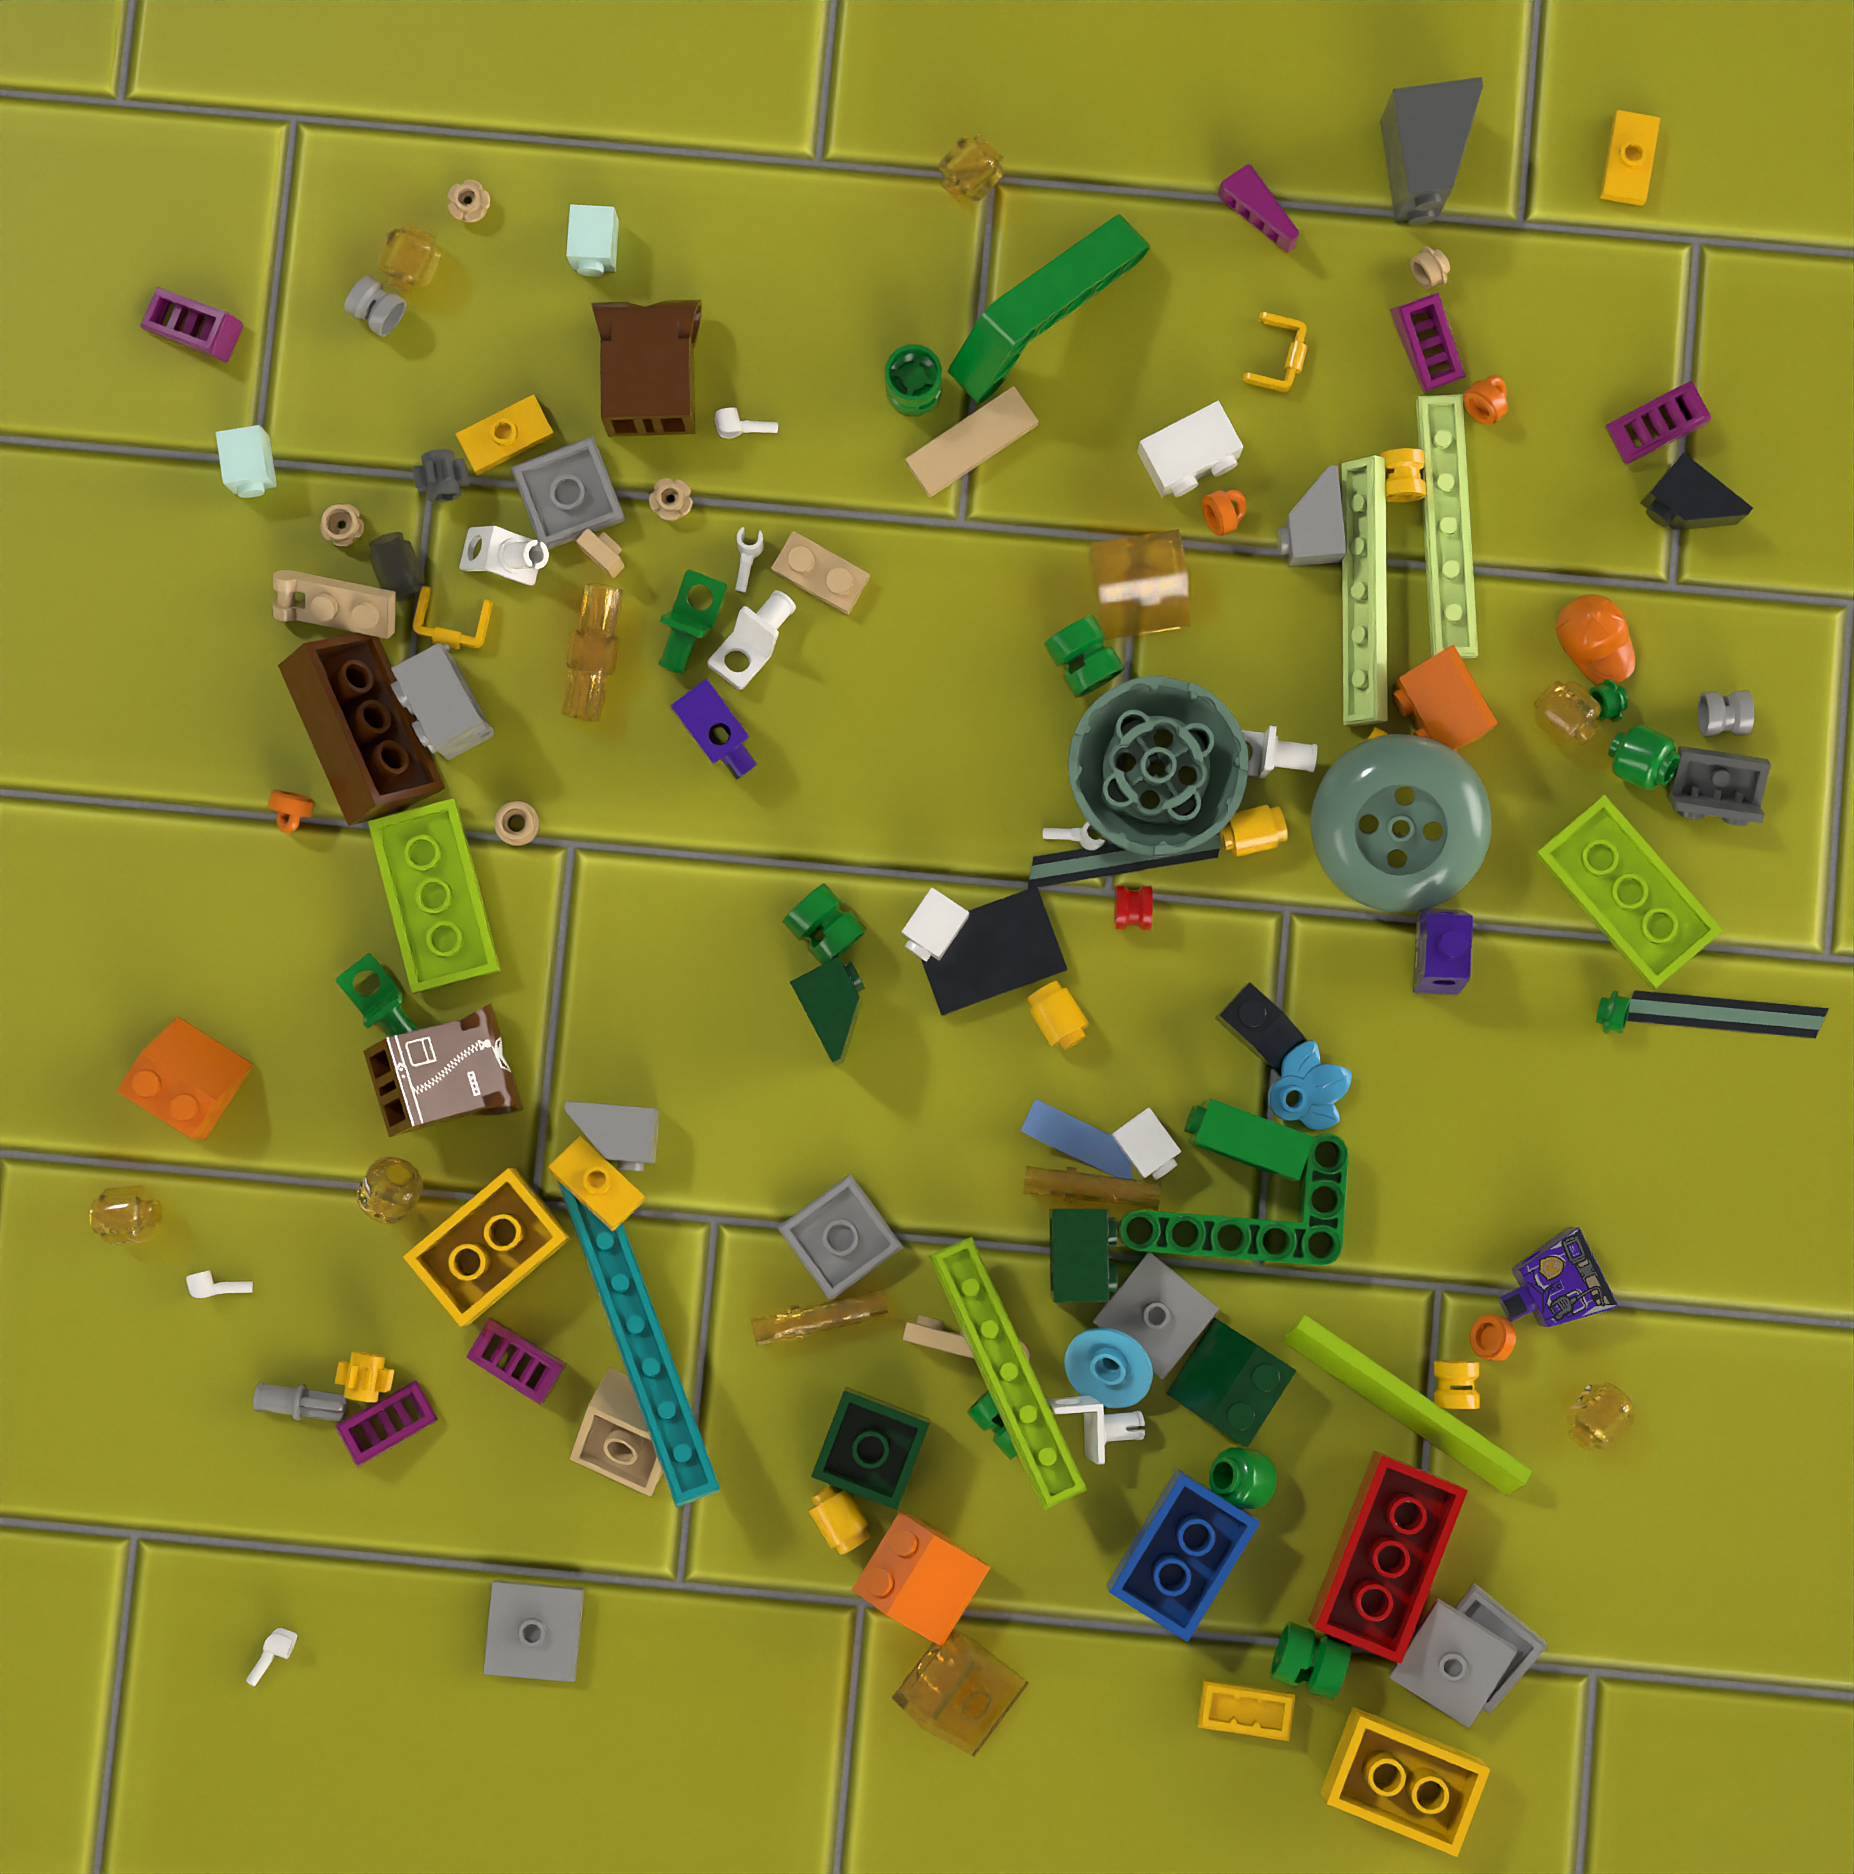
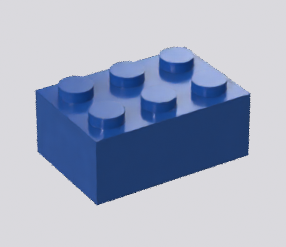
[1106,1468,1260,1642]

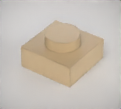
[576,528,625,579]

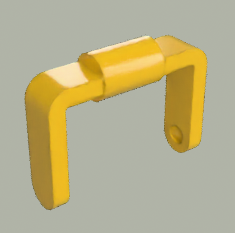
[1242,312,1308,392]
[413,586,493,649]

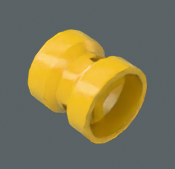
[1380,448,1426,502]
[1433,1360,1480,1409]

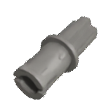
[253,1382,347,1421]

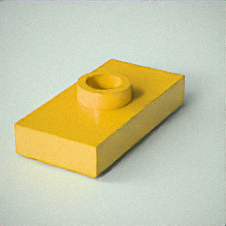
[1600,110,1661,206]
[455,394,555,476]
[548,1136,645,1232]
[1197,1679,1295,1741]

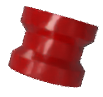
[1114,885,1153,930]

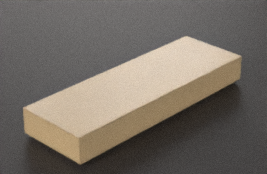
[905,386,1039,498]

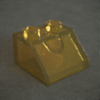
[1089,529,1191,640]
[892,1628,1029,1757]

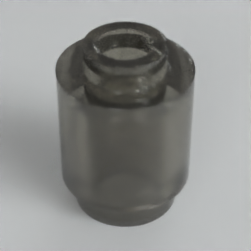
[368,532,425,602]

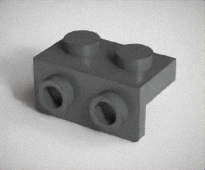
[1667,746,1771,826]

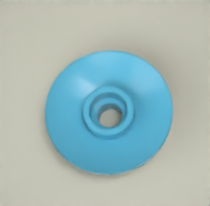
[1064,1327,1153,1408]

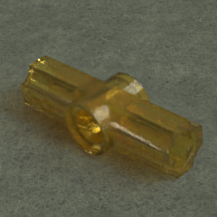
[561,583,625,722]

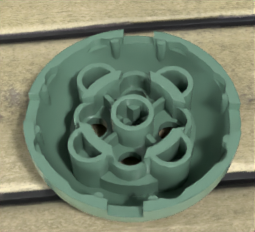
[1068,676,1249,856]
[1310,733,1492,913]

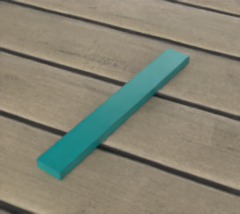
[557,1180,720,1507]

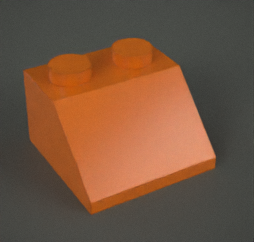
[1392,644,1498,751]
[117,1017,254,1140]
[852,1511,991,1646]

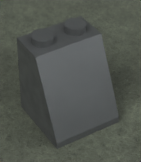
[1380,77,1483,225]

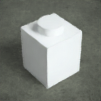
[901,888,969,962]
[1110,1107,1181,1180]

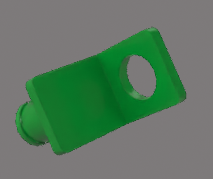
[658,570,728,673]
[336,953,419,1037]

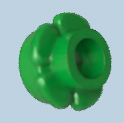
[1588,679,1628,722]
[1596,990,1631,1034]

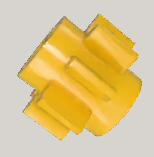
[334,1351,394,1402]

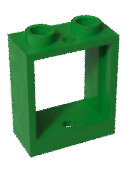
[1184,1098,1315,1180]

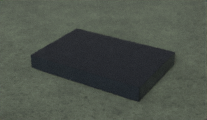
[920,886,1068,1016]

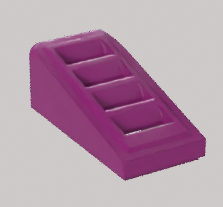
[1218,164,1299,253]
[140,287,243,362]
[1390,293,1466,392]
[1605,381,1711,465]
[466,1318,567,1405]
[335,1380,438,1468]

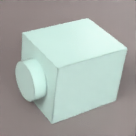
[566,204,619,277]
[216,425,277,498]

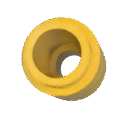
[1219,804,1288,857]
[1027,980,1089,1050]
[808,1485,871,1556]

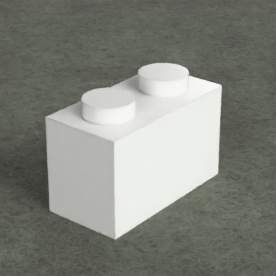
[1137,400,1243,498]

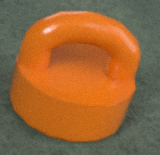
[1463,375,1507,425]
[1201,489,1247,536]
[267,790,315,834]
[1470,1314,1516,1361]

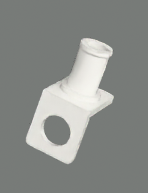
[459,526,549,585]
[707,590,796,690]
[1241,726,1318,778]
[1046,1395,1145,1465]

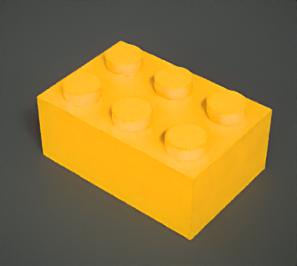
[403,1168,573,1327]
[1320,1706,1491,1857]

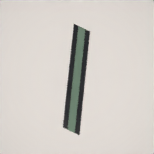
[1028,833,1221,889]
[1627,991,1829,1038]

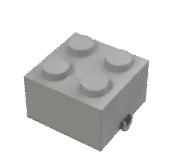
[391,643,495,760]

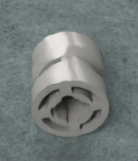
[344,275,407,337]
[1698,690,1754,737]

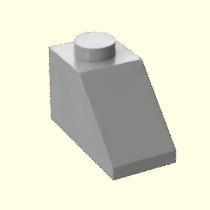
[1278,465,1346,567]
[565,1101,660,1171]

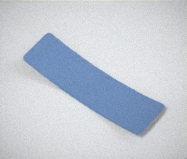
[1021,1099,1134,1185]

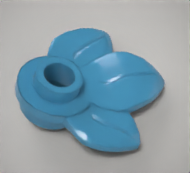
[1268,1040,1352,1130]

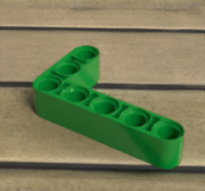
[948,214,1151,404]
[1117,1134,1349,1266]

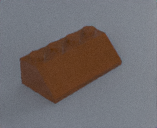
[278,633,445,826]

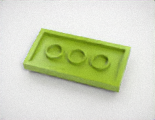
[1534,795,1724,990]
[368,798,501,994]

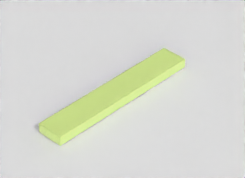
[1416,394,1478,659]
[1342,455,1388,727]

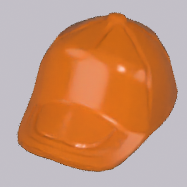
[1556,594,1635,685]

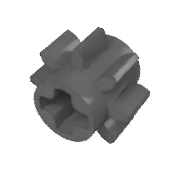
[412,449,469,503]

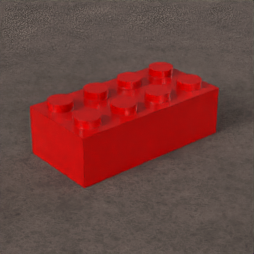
[1308,1450,1468,1664]

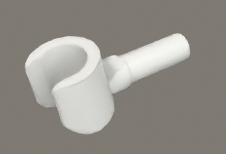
[714,408,778,439]
[735,527,763,593]
[1043,822,1105,851]
[186,1270,253,1298]
[246,1628,298,1686]

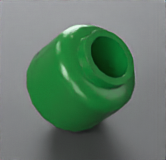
[1608,724,1680,791]
[1209,1447,1277,1509]

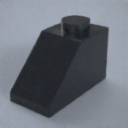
[1640,452,1753,530]
[1215,982,1308,1078]

